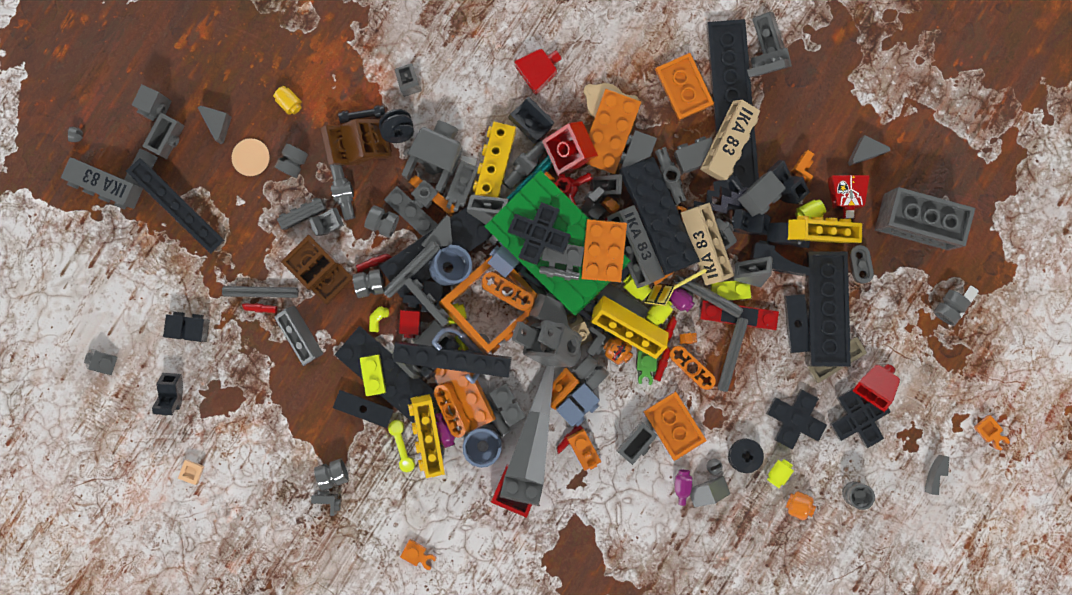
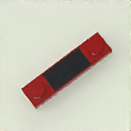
[700,300,779,330]

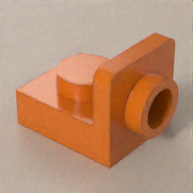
[791,150,814,182]

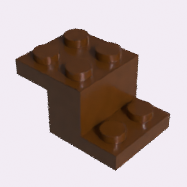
[321,119,392,165]
[281,234,353,305]

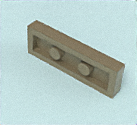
[807,337,867,383]

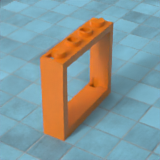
[439,256,538,354]

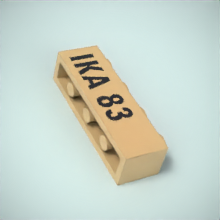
[700,100,760,180]
[681,203,734,285]

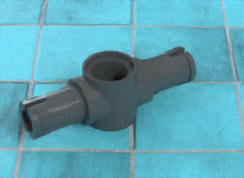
[503,140,546,190]
[655,147,687,205]
[330,165,355,220]

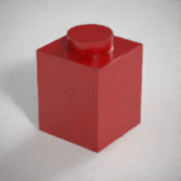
[399,310,422,338]

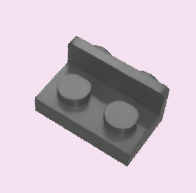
[747,48,792,77]

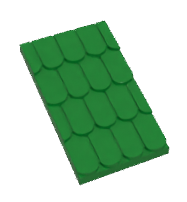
[484,170,631,316]

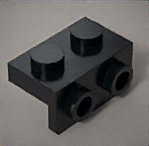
[508,97,554,144]

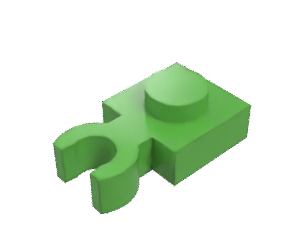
[636,351,657,385]

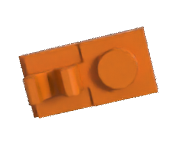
[551,368,580,410]
[567,429,601,471]

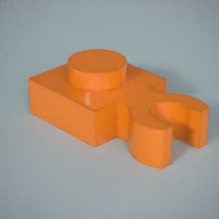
[973,415,1010,451]
[400,539,437,570]

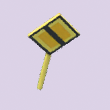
[645,269,707,306]

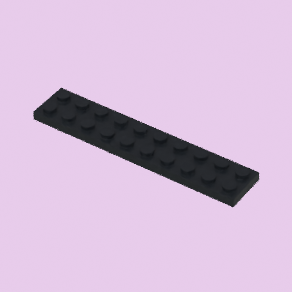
[706,19,759,211]

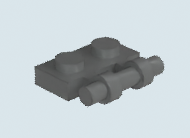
[539,244,584,281]

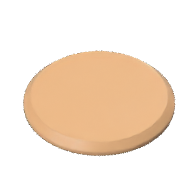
[232,139,270,176]

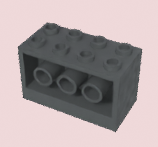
[875,187,975,250]

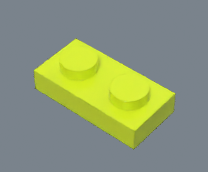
[710,281,751,301]
[360,355,386,396]

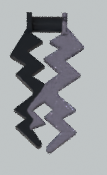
[688,174,748,214]

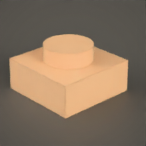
[178,460,205,485]

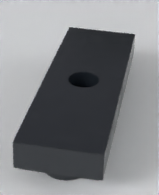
[784,294,810,353]
[333,390,394,428]

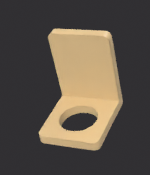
[566,313,593,347]

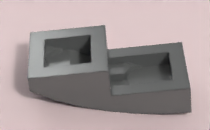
[925,455,950,495]

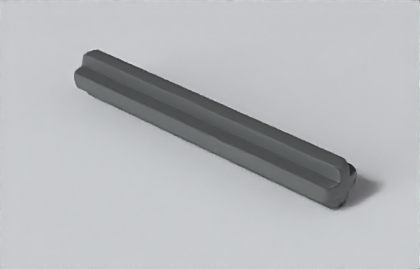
[383,241,440,298]
[673,273,743,317]
[222,286,299,298]
[717,317,748,392]

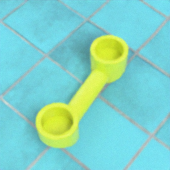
[388,420,415,472]

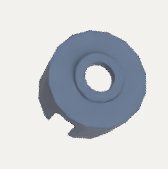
[429,245,472,286]
[462,427,502,468]

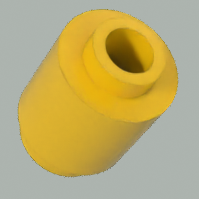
[273,86,302,114]

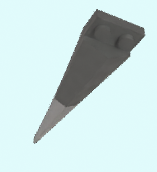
[500,366,554,506]

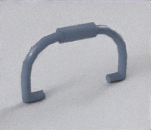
[432,327,480,384]

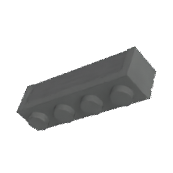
[277,198,327,231]

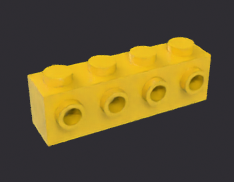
[473,122,516,198]
[788,216,862,243]
[591,296,668,359]
[408,394,445,478]

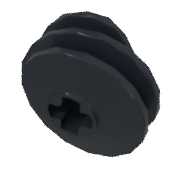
[379,109,414,144]
[728,438,764,474]

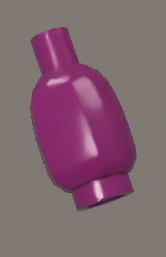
[669,287,695,312]
[435,412,456,448]
[674,469,693,506]

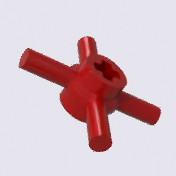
[555,170,593,205]

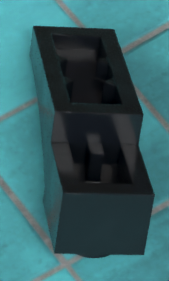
[750,240,811,277]

